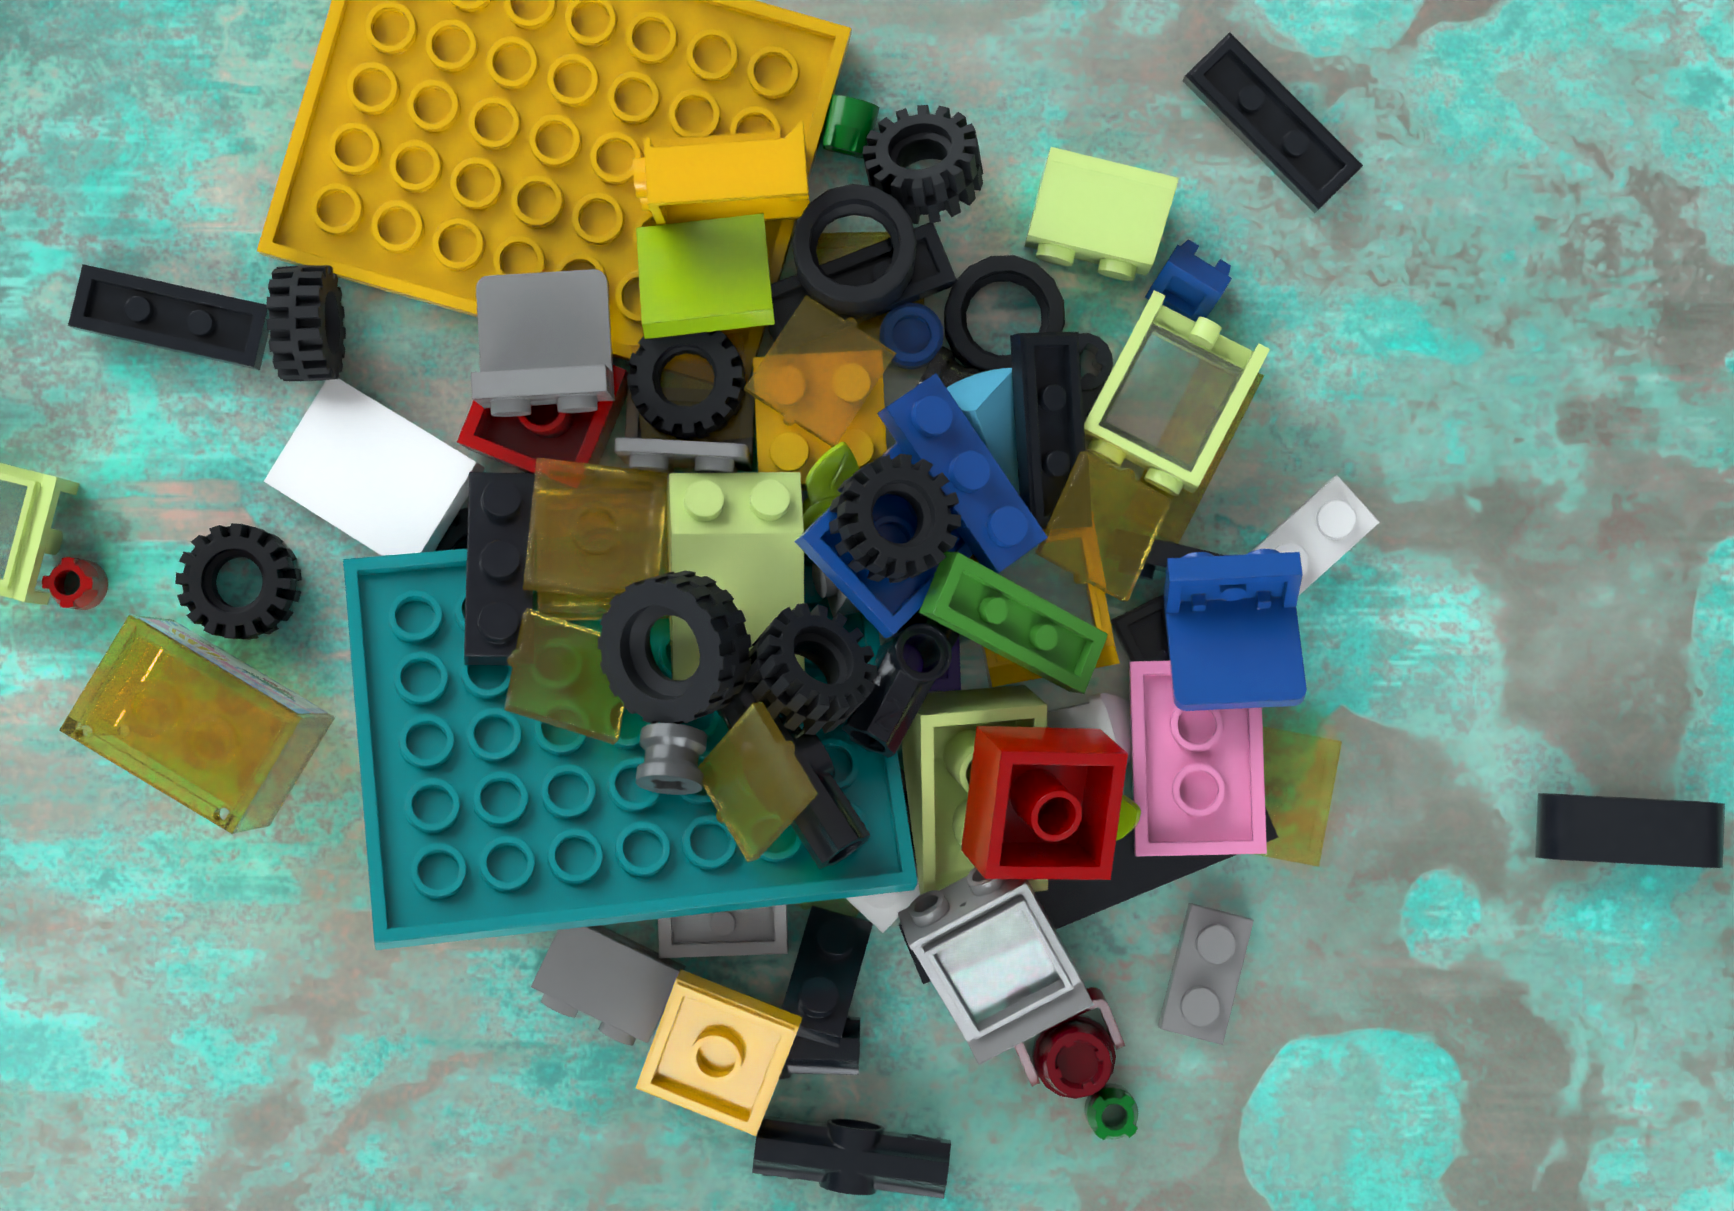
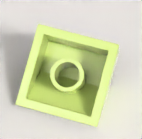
[1024,147,1179,281]

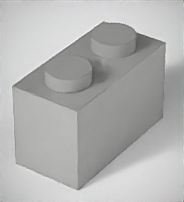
[531,925,686,1046]

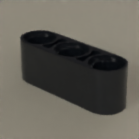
[1535,793,1725,868]

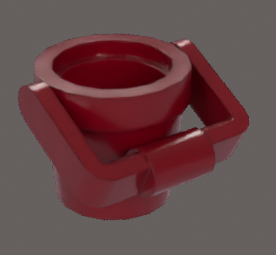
[1015,987,1125,1099]

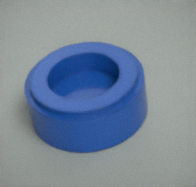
[879,303,944,369]

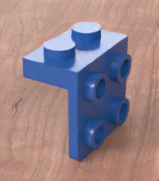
[1163,549,1307,711]

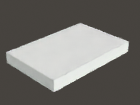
[264,378,486,556]

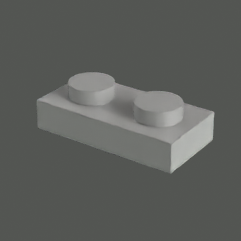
[1158,903,1254,1045]

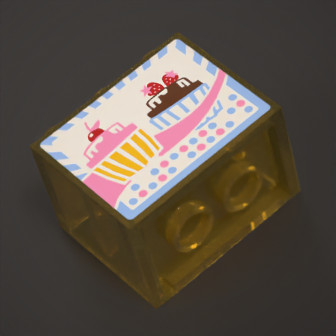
[59,614,335,834]

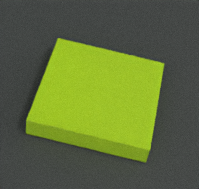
[636,213,775,339]

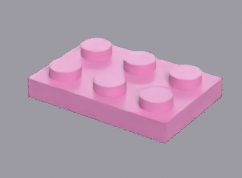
[1129,661,1267,856]

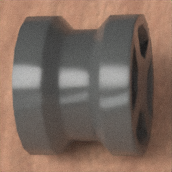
[635,723,707,795]

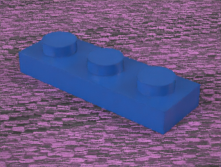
[877,373,1048,574]

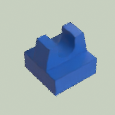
[1145,239,1232,322]

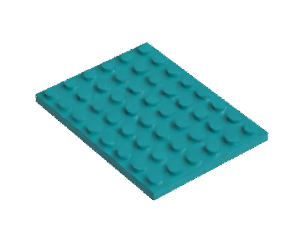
[343,532,918,950]

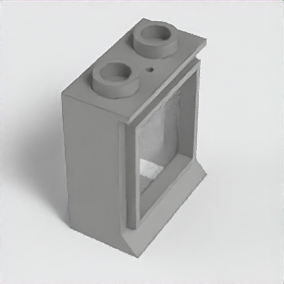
[898,867,1094,1065]

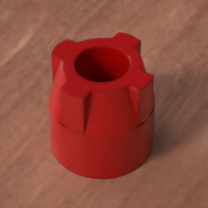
[42,557,108,610]

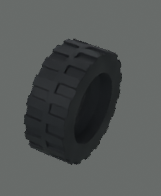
[598,570,752,724]

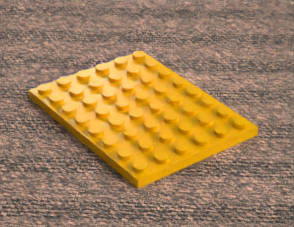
[257,0,852,392]

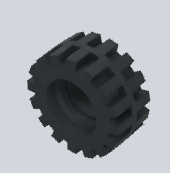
[266,265,346,381]
[627,331,746,440]

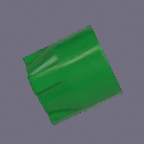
[822,95,879,158]
[1085,1083,1138,1140]

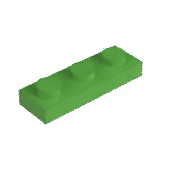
[919,551,1108,694]

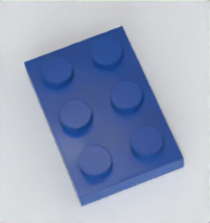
[794,442,973,639]

